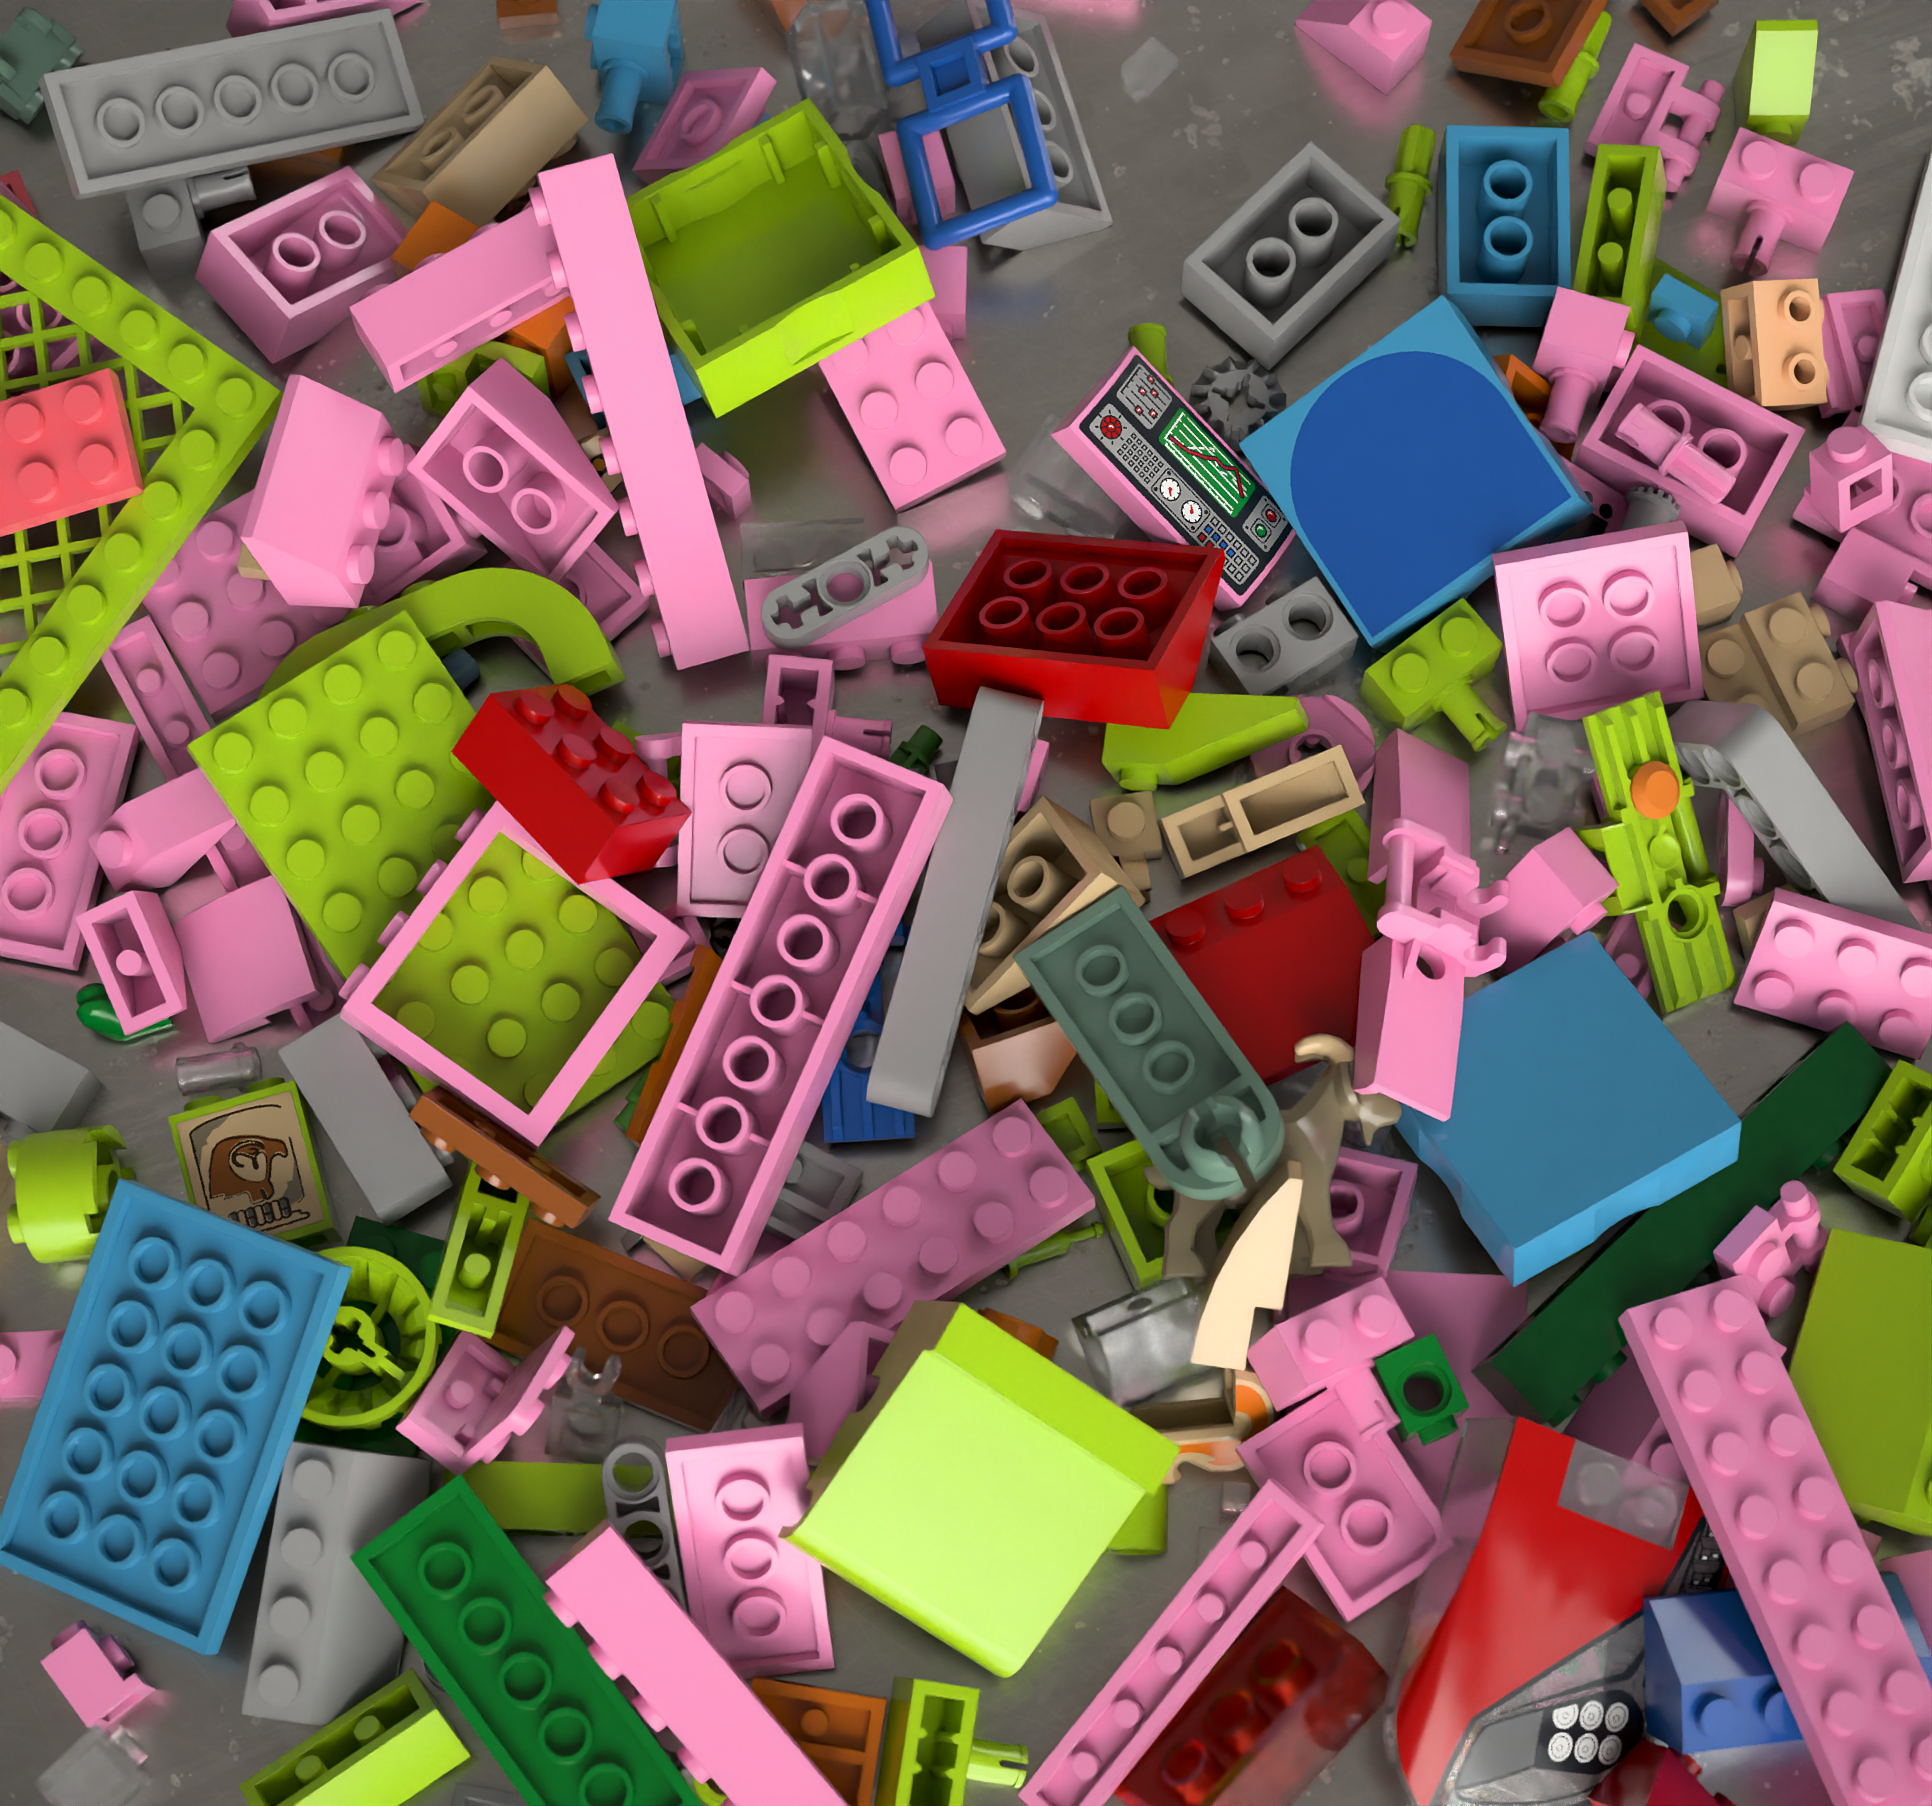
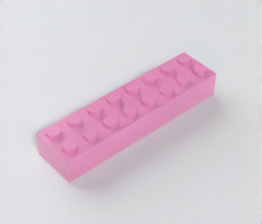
[608,735,954,1277]

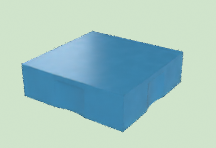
[1394,931,1742,1287]

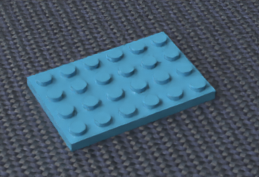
[0,1179,353,1655]

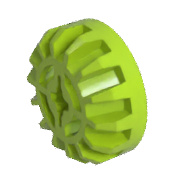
[301,1246,442,1432]

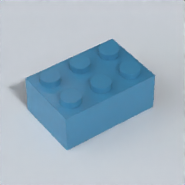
[1438,125,1571,327]

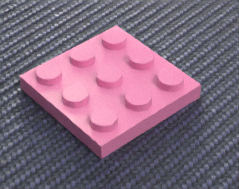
[142,489,363,722]
[1491,520,1704,731]

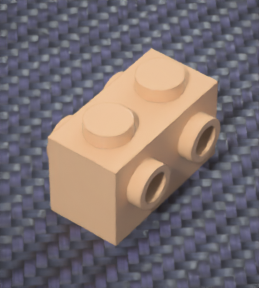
[1720,278,1829,411]

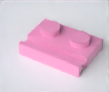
[1819,288,1888,418]

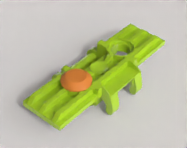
[1572,691,1738,1013]

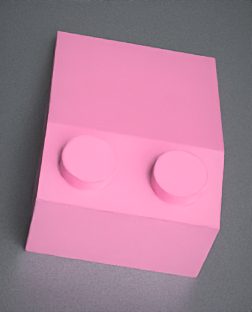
[195,166,409,364]
[406,357,620,584]

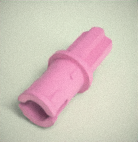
[1615,403,1736,504]

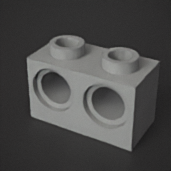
[1208,576,1359,696]

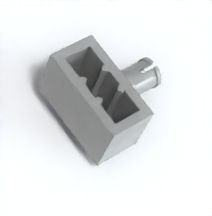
[125,165,257,283]

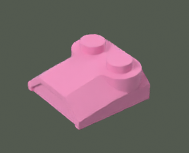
[1321,1146,1418,1284]

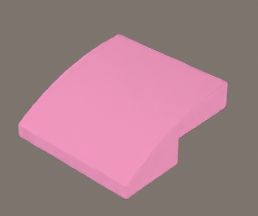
[172,875,323,1044]

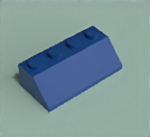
[1643,1571,1932,1754]

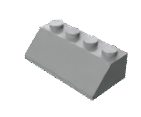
[915,0,1113,251]
[241,1439,434,1725]

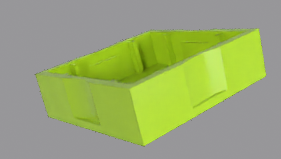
[625,97,936,419]

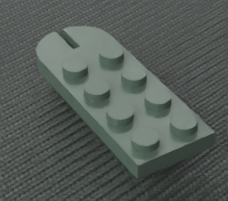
[1013,886,1285,1200]

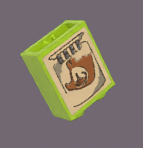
[168,1077,343,1250]

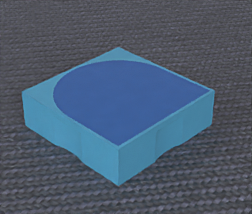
[1238,295,1596,654]

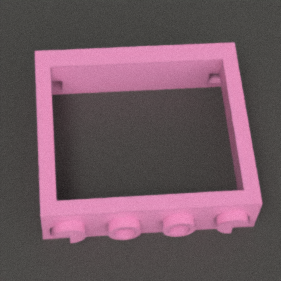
[338,800,690,1151]

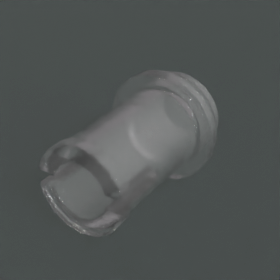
[175,1042,262,1098]

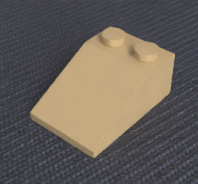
[964,795,1146,1015]

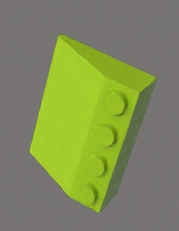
[1787,1228,1932,1540]

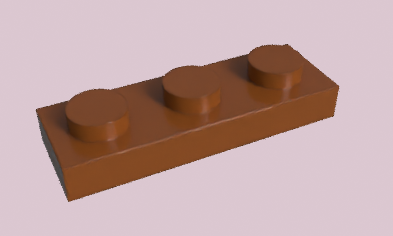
[408,1085,602,1229]

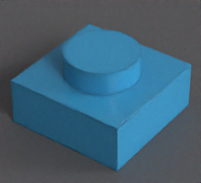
[1647,273,1719,350]

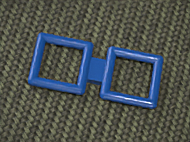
[864,0,1059,251]

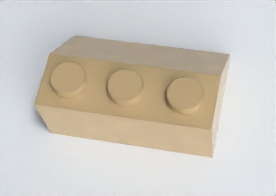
[371,56,589,228]

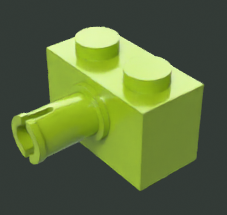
[1358,597,1507,752]
[1833,1059,1932,1223]
[874,1677,1028,1806]

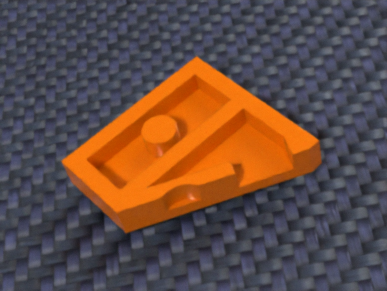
[751,1676,888,1806]

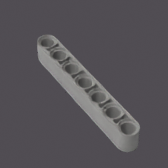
[866,686,1044,1117]

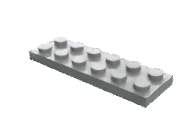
[38,8,425,201]

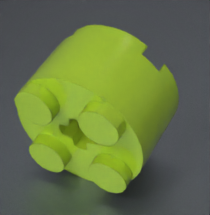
[7,1124,135,1264]

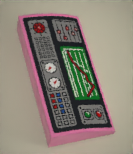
[1050,346,1296,612]

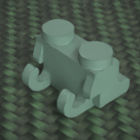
[0,7,85,124]

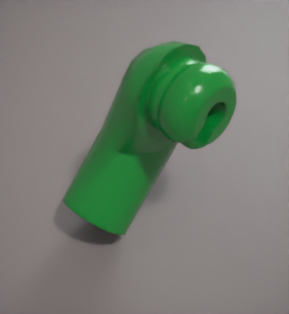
[76,983,174,1041]

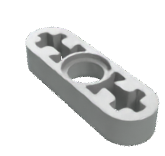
[761,526,929,650]

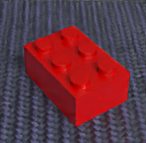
[451,683,692,885]

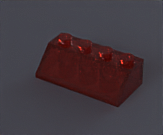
[1112,1585,1399,1806]

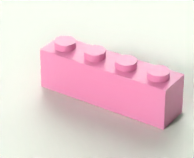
[349,201,570,393]

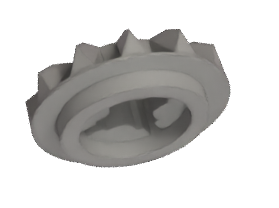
[1188,356,1287,452]

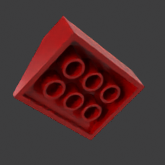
[922,529,1226,730]
[1148,844,1375,1087]

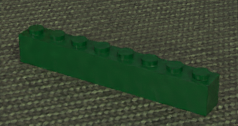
[1471,1021,1893,1428]

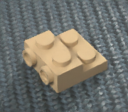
[1698,591,1858,739]

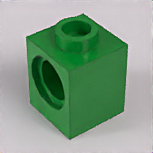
[1371,1333,1470,1446]

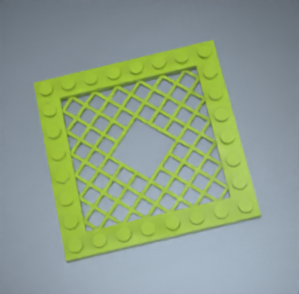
[0,194,284,796]

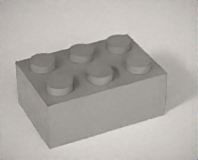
[1180,141,1401,371]

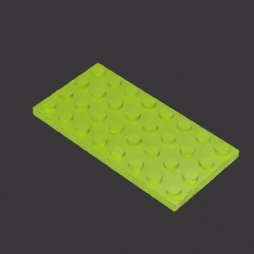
[187,609,675,1163]

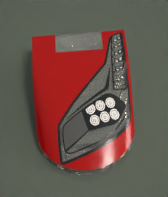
[1384,1416,1729,1806]

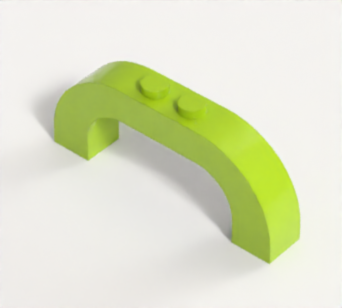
[257,567,627,701]

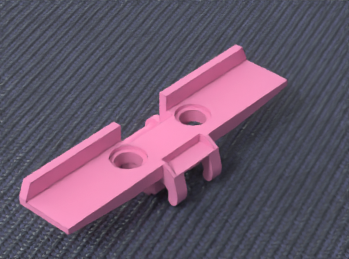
[1353,728,1509,1122]

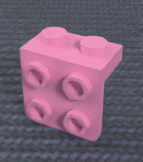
[395,1325,575,1476]

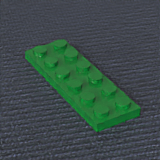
[349,1474,705,1806]

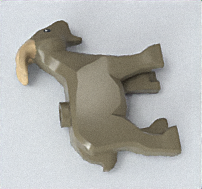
[1143,1033,1403,1286]

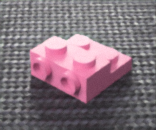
[360,442,487,607]

